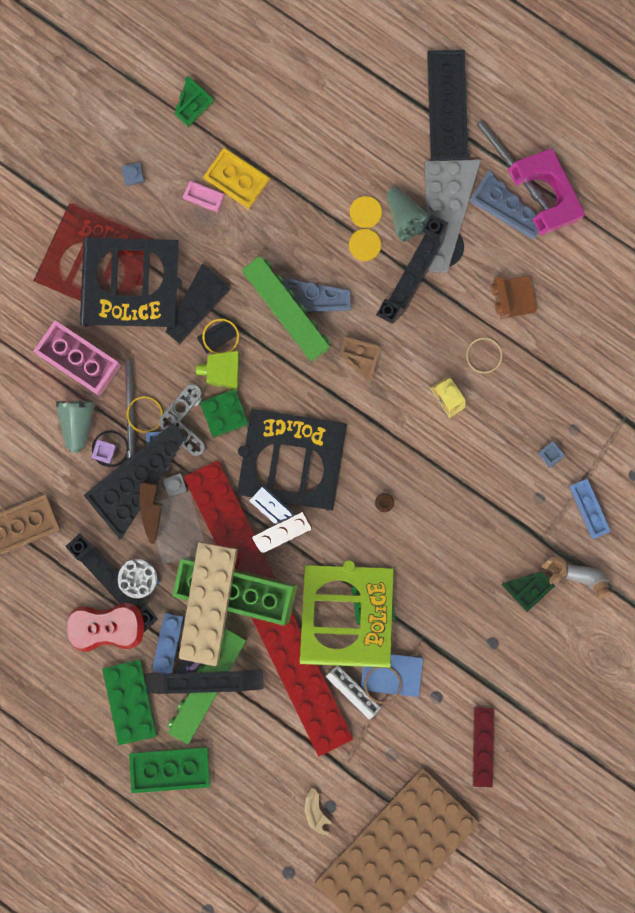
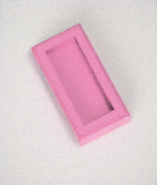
[183,181,225,213]

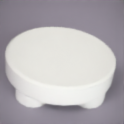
[118,559,157,598]

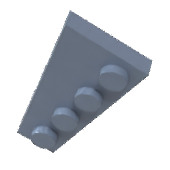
[469,170,538,240]
[282,278,351,313]

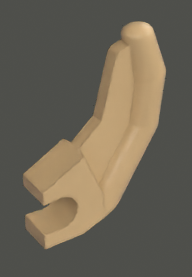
[304,788,331,836]

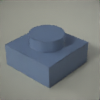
[121,163,144,186]
[537,441,565,468]

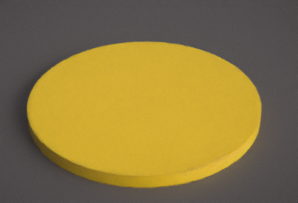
[350,196,382,228]
[349,229,381,261]

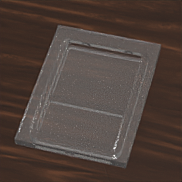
[156,492,205,564]

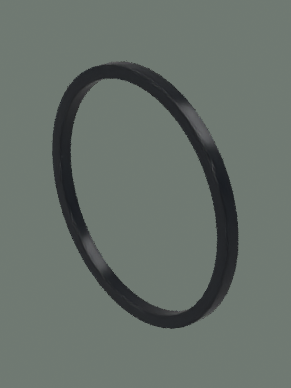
[92,431,128,467]

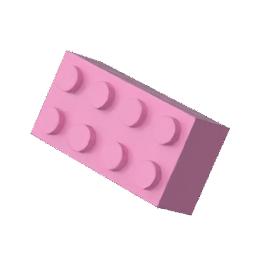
[33,320,121,397]

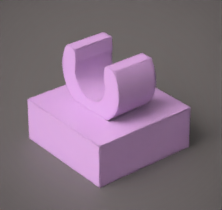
[91,440,117,464]

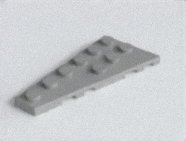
[424,160,481,273]

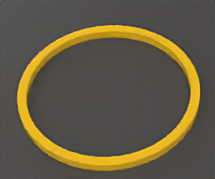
[203,319,239,354]
[126,396,163,433]

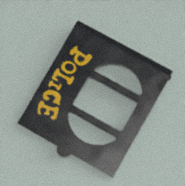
[80,238,182,327]
[237,409,347,511]

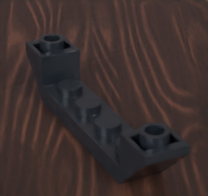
[376,214,449,324]
[65,533,158,632]
[146,669,264,694]

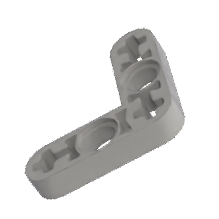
[159,385,206,456]

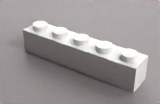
[326,665,381,720]

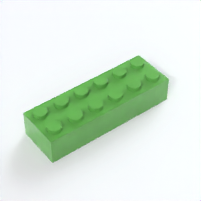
[172,557,298,625]

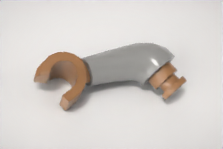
[541,557,611,599]

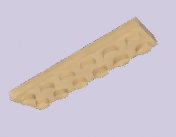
[179,542,238,666]

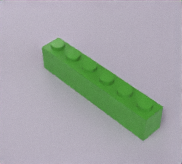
[242,256,330,363]
[167,629,247,744]

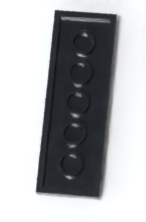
[427,50,468,161]

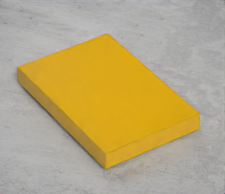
[203,147,270,210]

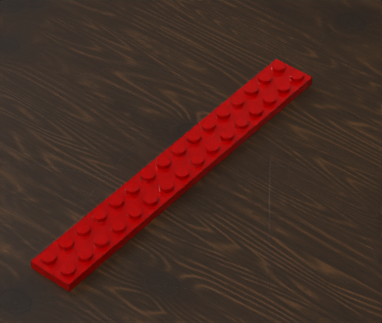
[184,460,353,757]

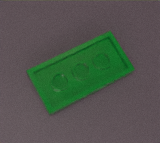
[102,660,157,745]
[129,747,210,794]

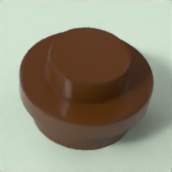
[375,493,394,513]

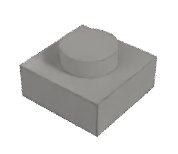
[163,473,187,498]

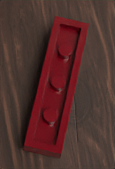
[472,707,494,788]

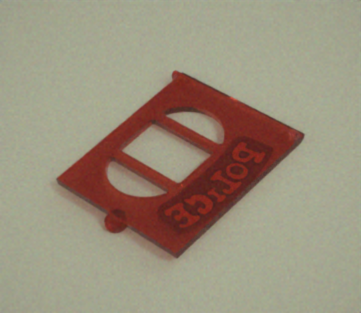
[33,203,153,302]

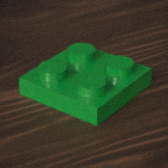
[200,389,249,438]

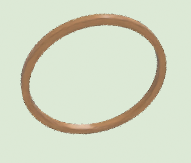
[364,667,402,704]

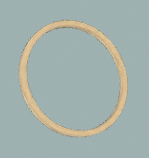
[466,338,502,374]

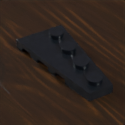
[165,264,231,345]

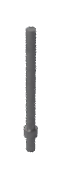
[477,120,551,211]
[125,360,138,459]

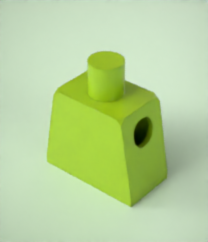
[196,351,239,390]

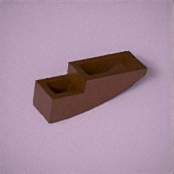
[140,481,163,544]

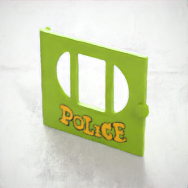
[300,560,393,668]

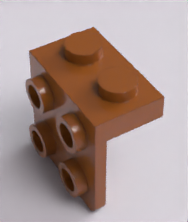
[491,276,537,320]

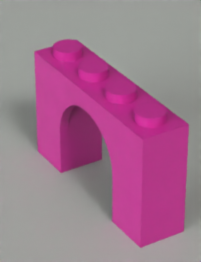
[508,148,585,236]

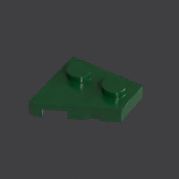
[501,572,555,612]

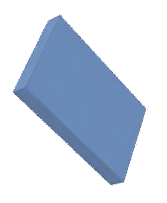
[361,654,423,697]

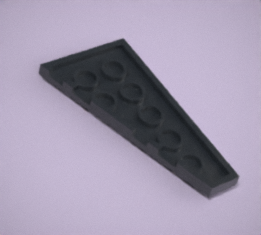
[83,423,186,540]

